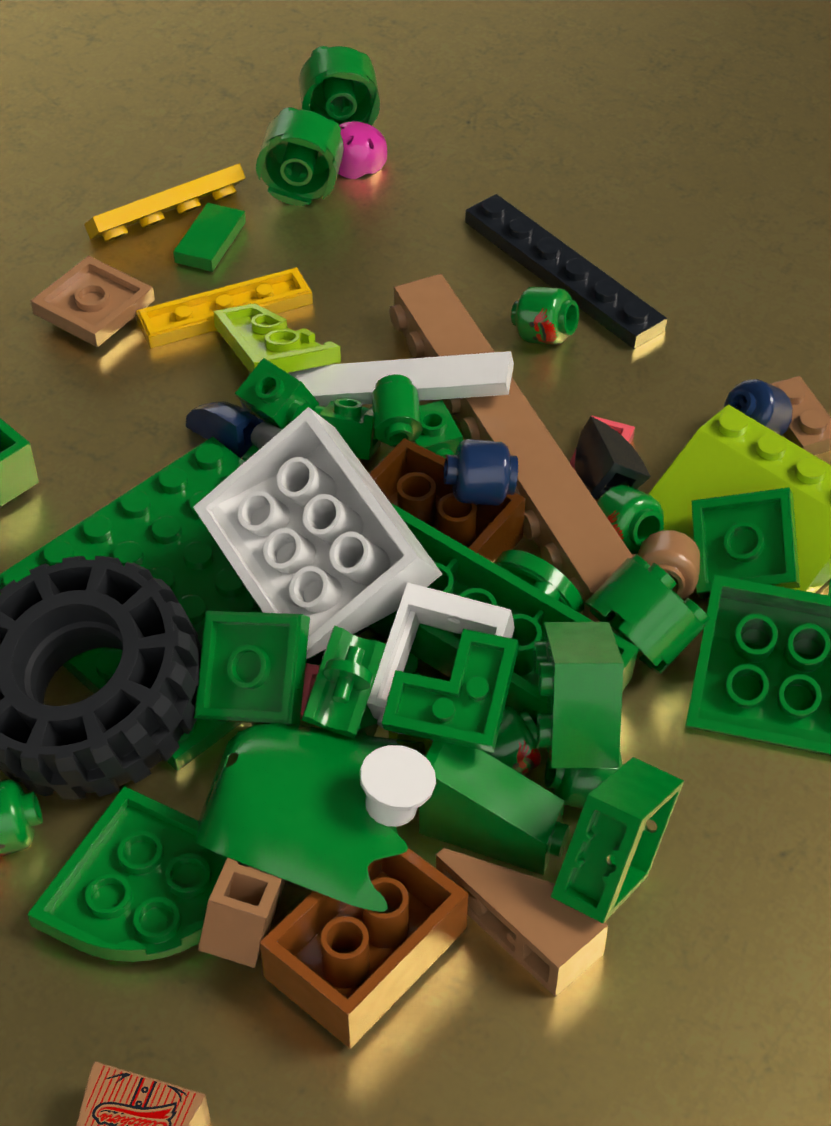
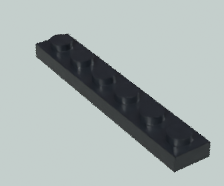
[465,194,667,349]

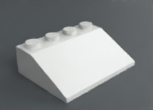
[193,407,442,659]

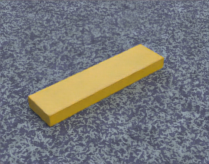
[136,267,313,349]

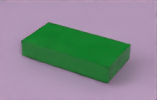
[173,203,246,272]

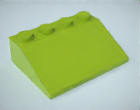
[649,404,831,593]

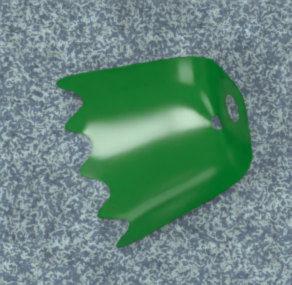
[196,723,426,912]

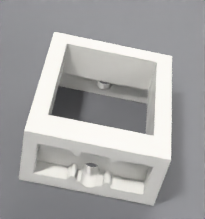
[367,582,515,742]

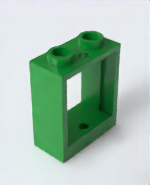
[551,757,684,924]

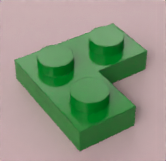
[381,629,519,753]

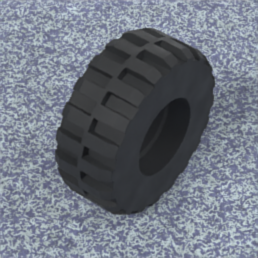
[0,556,202,800]

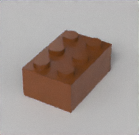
[259,848,468,1049]

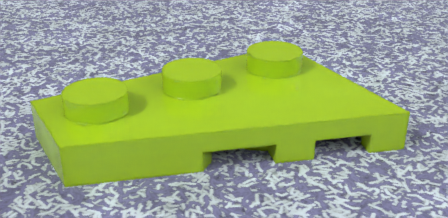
[213,303,341,373]

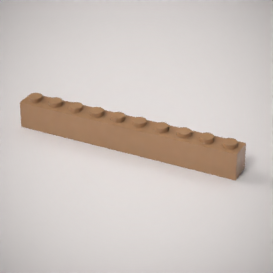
[389,274,633,622]

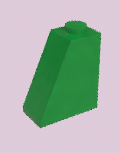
[419,740,570,875]

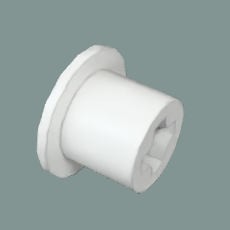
[360,745,436,827]

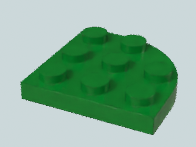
[27,786,227,962]

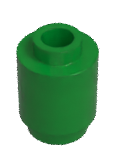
[371,374,422,447]

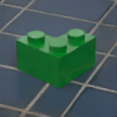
[533,622,624,768]

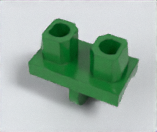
[301,625,386,739]

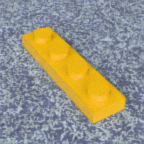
[84,163,246,242]

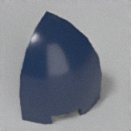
[186,401,265,458]

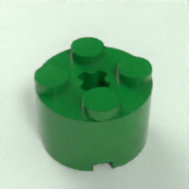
[299,46,380,125]
[256,107,344,206]
[585,554,710,674]

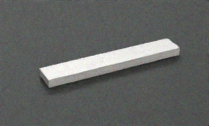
[240,351,514,412]

